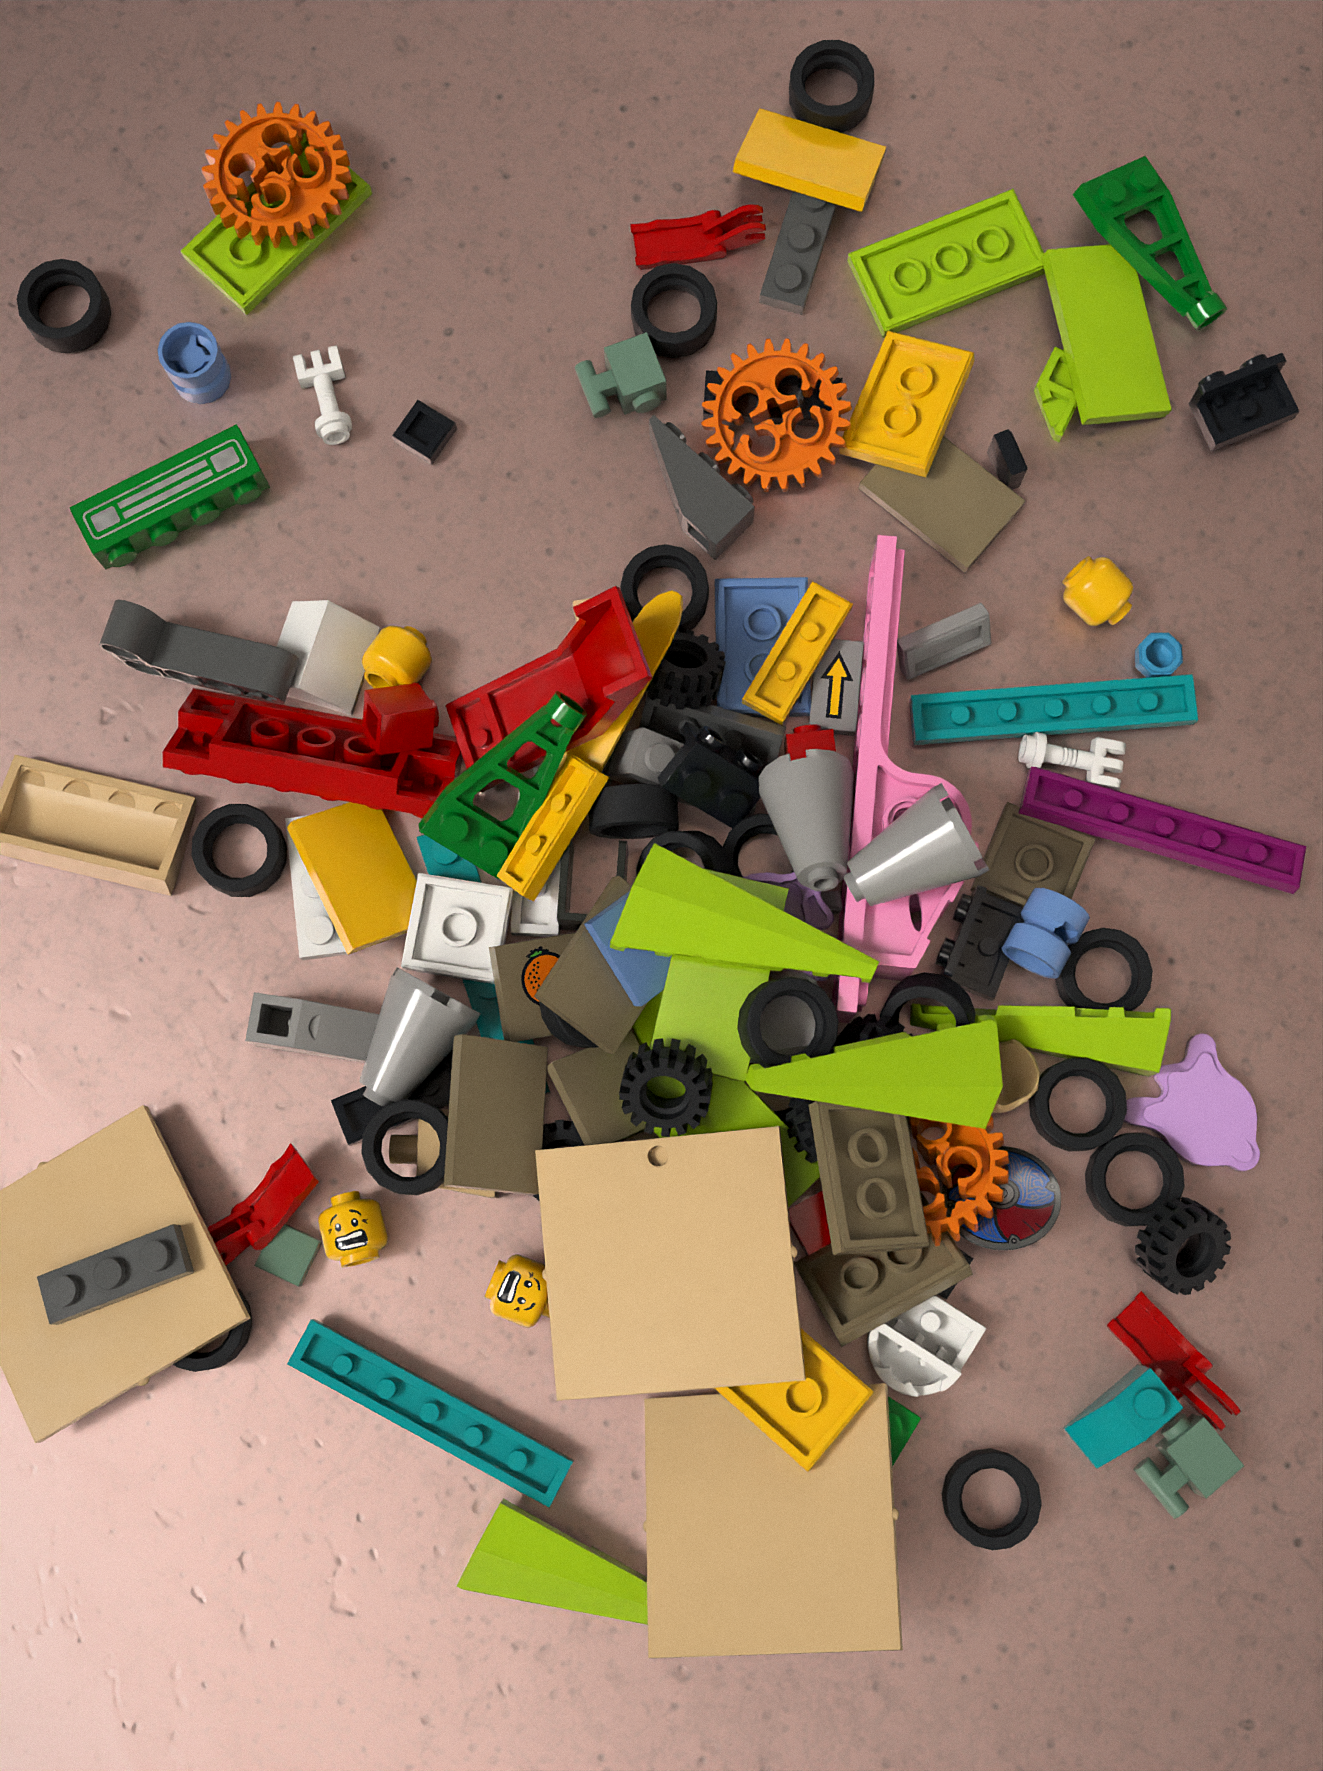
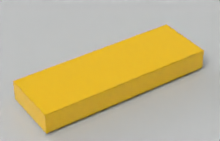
[742,581,853,726]
[497,753,609,901]

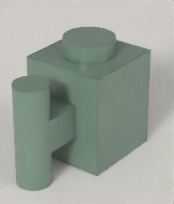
[575,332,667,418]
[1134,1413,1244,1519]

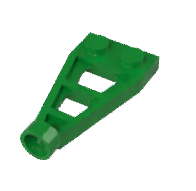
[1073,156,1227,331]
[418,691,588,879]

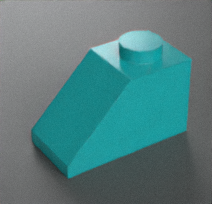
[1063,1364,1183,1468]

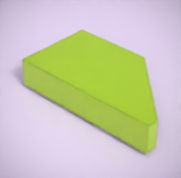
[1034,346,1077,442]

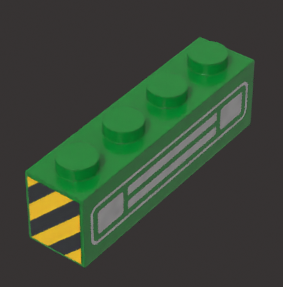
[69,424,270,570]

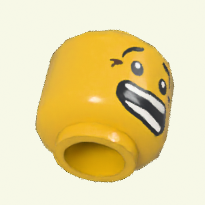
[318,1191,388,1268]
[484,1254,550,1328]

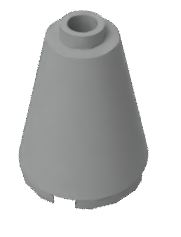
[759,749,855,891]
[843,783,989,906]
[359,967,480,1107]

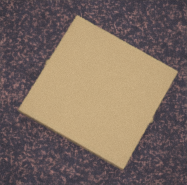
[0,1105,251,1443]
[535,1126,806,1401]
[643,1383,903,1659]

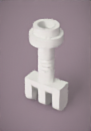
[293,345,352,445]
[1018,732,1126,791]

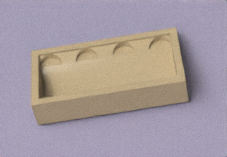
[0,755,197,896]

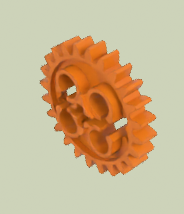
[202,101,352,248]
[701,338,852,492]
[909,1116,1009,1246]

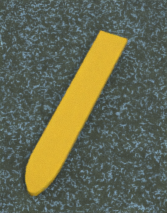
[550,590,683,787]

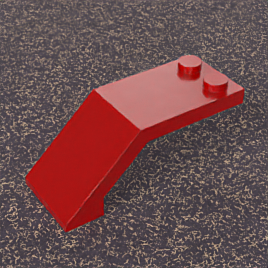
[445,586,652,793]

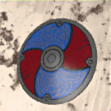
[942,1146,1061,1250]

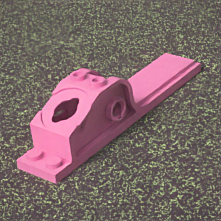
[832,535,979,1023]

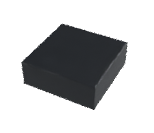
[392,400,457,465]
[987,429,1028,490]

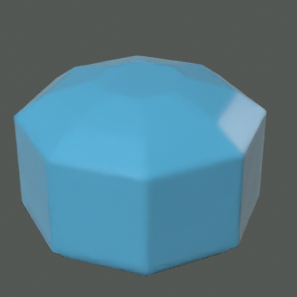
[1135,633,1183,678]

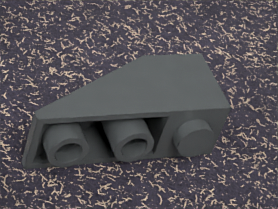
[649,415,755,560]

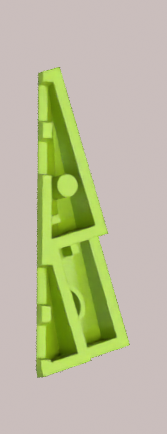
[610,843,879,983]
[910,1004,1171,1077]
[745,1015,1003,1129]
[457,1498,648,1625]

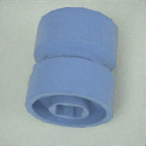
[158,322,231,404]
[1002,888,1090,979]

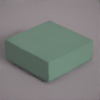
[254,1224,323,1287]

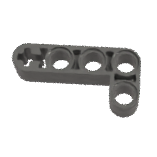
[99,599,300,705]

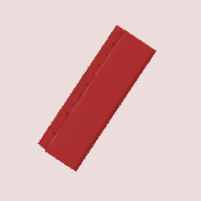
[162,688,463,818]

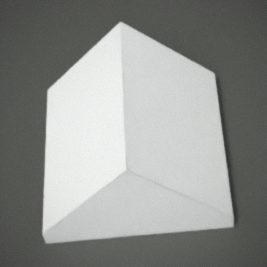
[277,600,381,715]

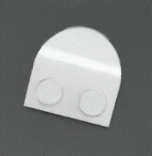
[867,1295,987,1397]

